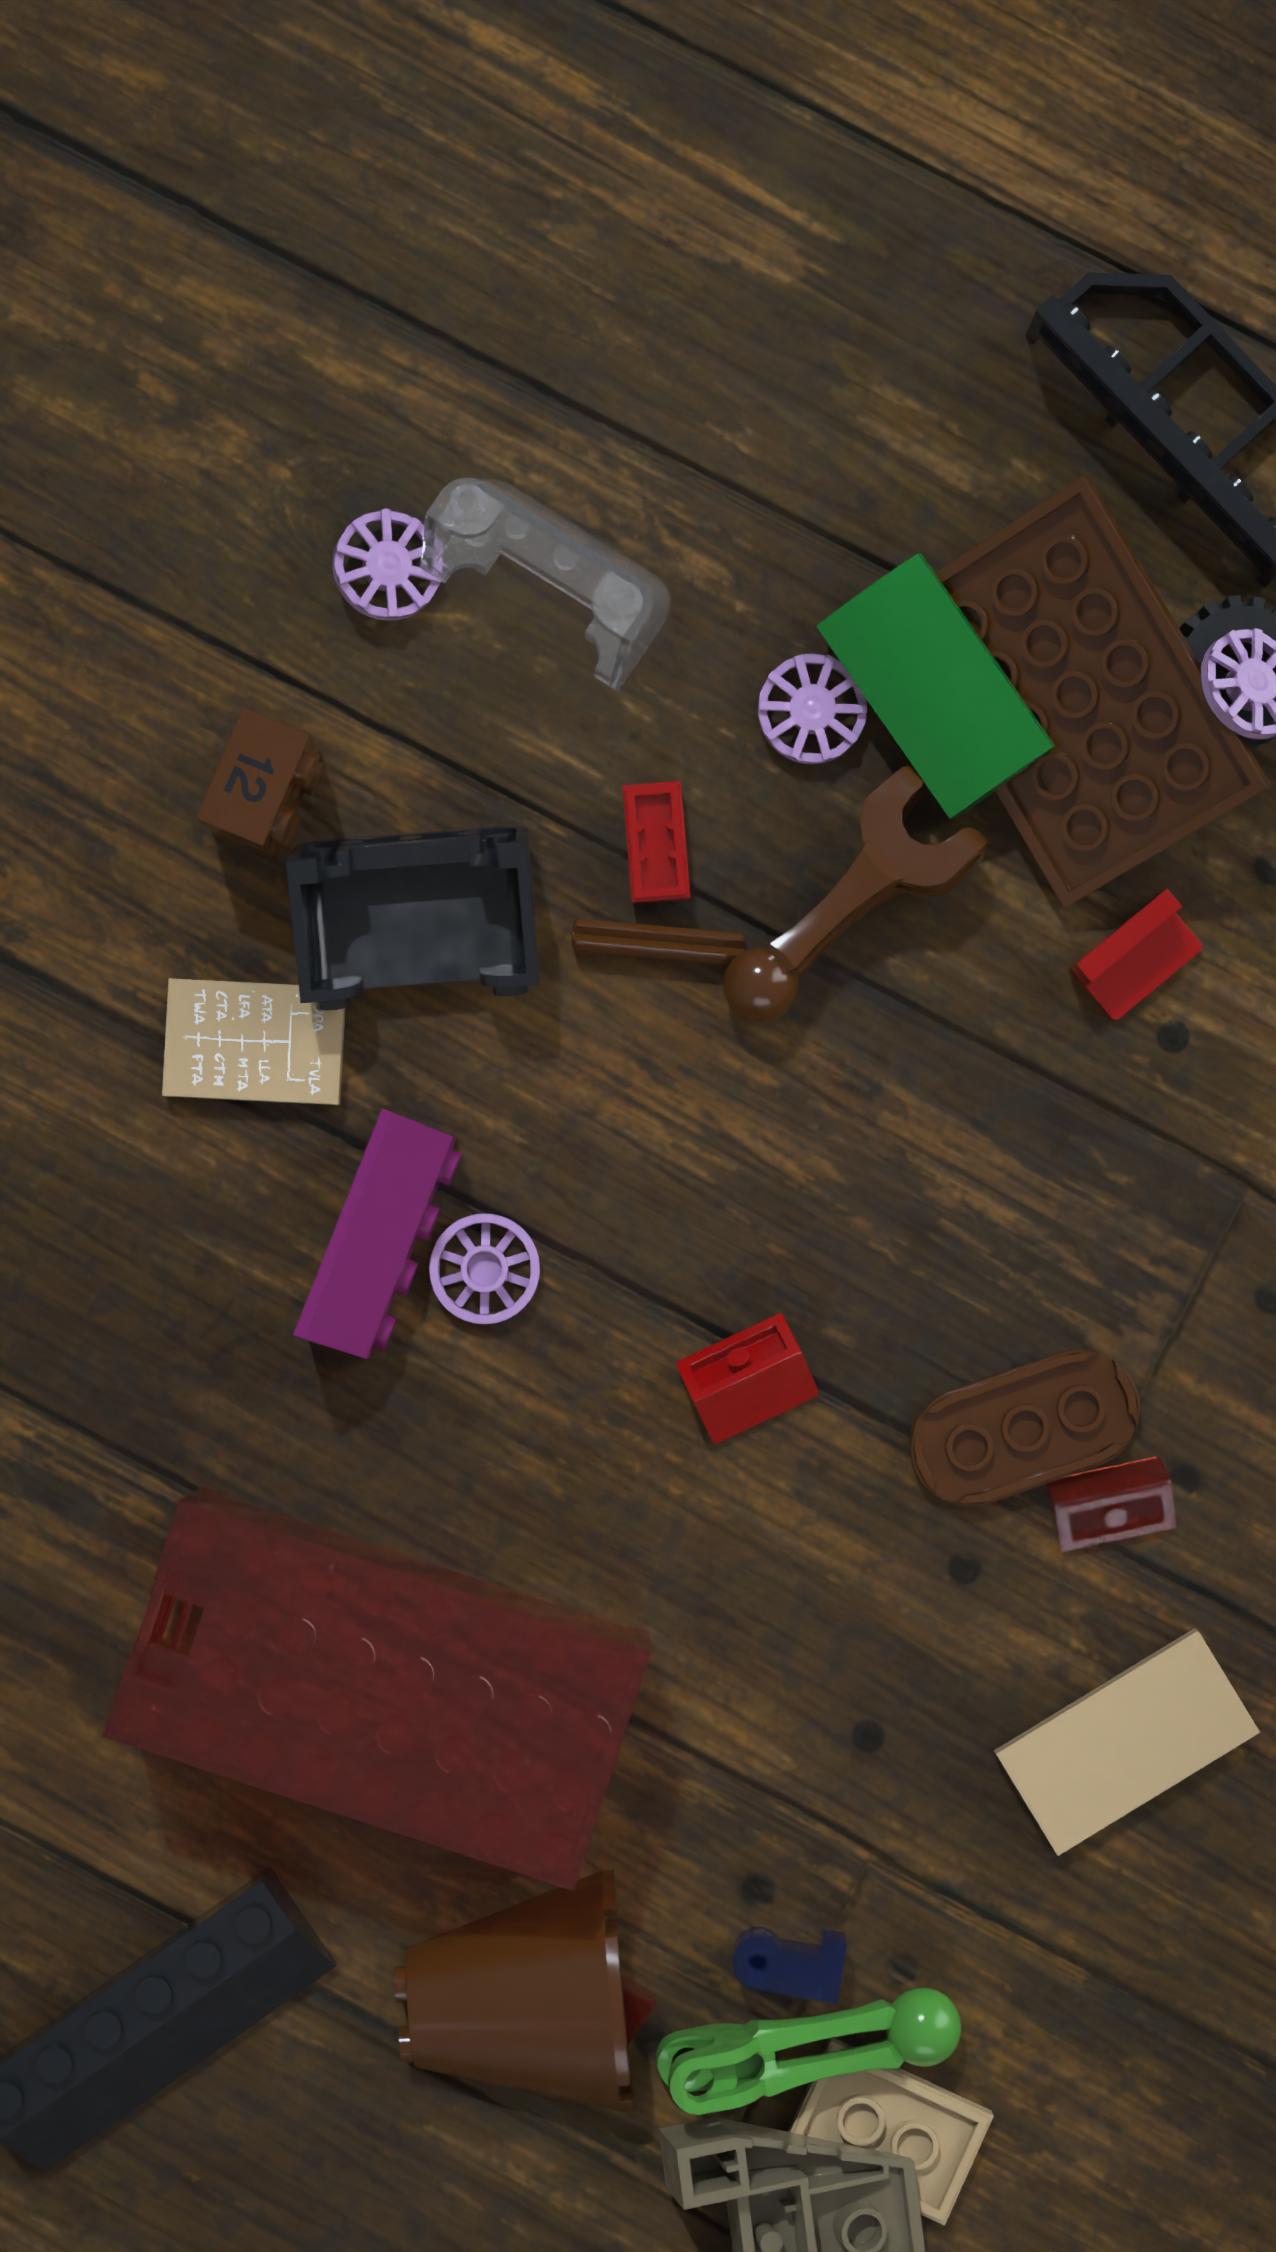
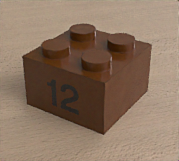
[196,707,325,860]

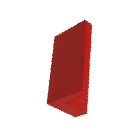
[1069,888,1203,1021]
[675,1312,819,1443]

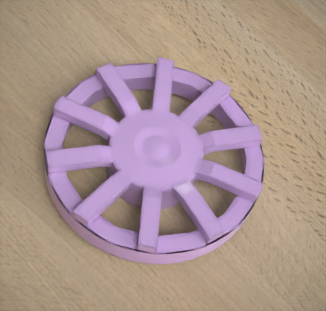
[332,508,443,621]
[1201,628,1276,739]
[757,653,868,764]
[429,1214,540,1324]

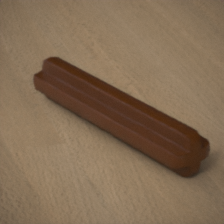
[571,918,745,965]

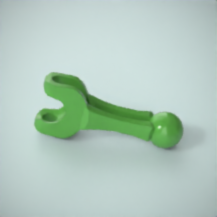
[656,1987,962,2115]

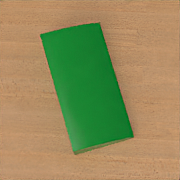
[816,553,1056,819]

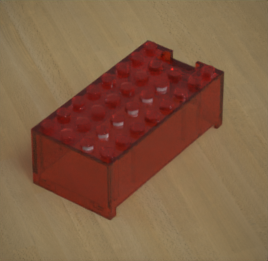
[102,1486,651,1891]

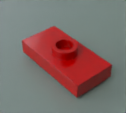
[622,781,690,904]

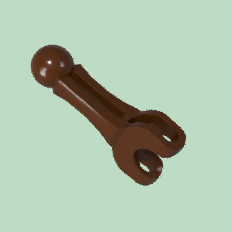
[723,766,989,1022]

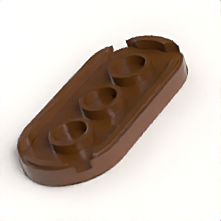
[909,1349,1140,1507]

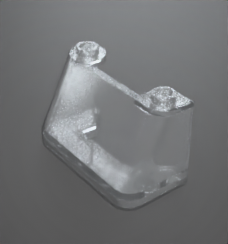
[420,478,671,692]

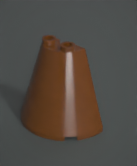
[394,1870,635,2112]

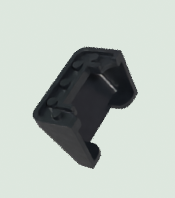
[286,826,540,1010]

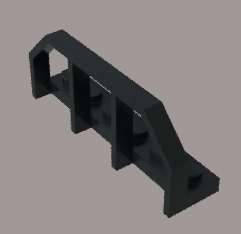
[1026,272,1276,588]

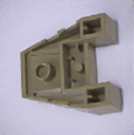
[659,2117,925,2252]

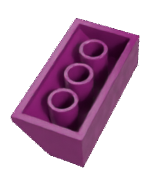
[293,1108,462,1359]

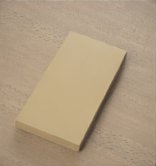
[994,1628,1260,1856]

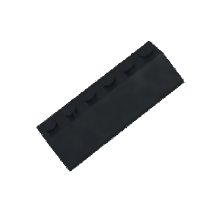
[0,1867,337,2172]

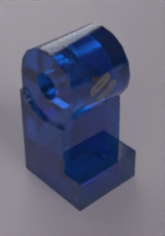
[733,1927,847,2004]

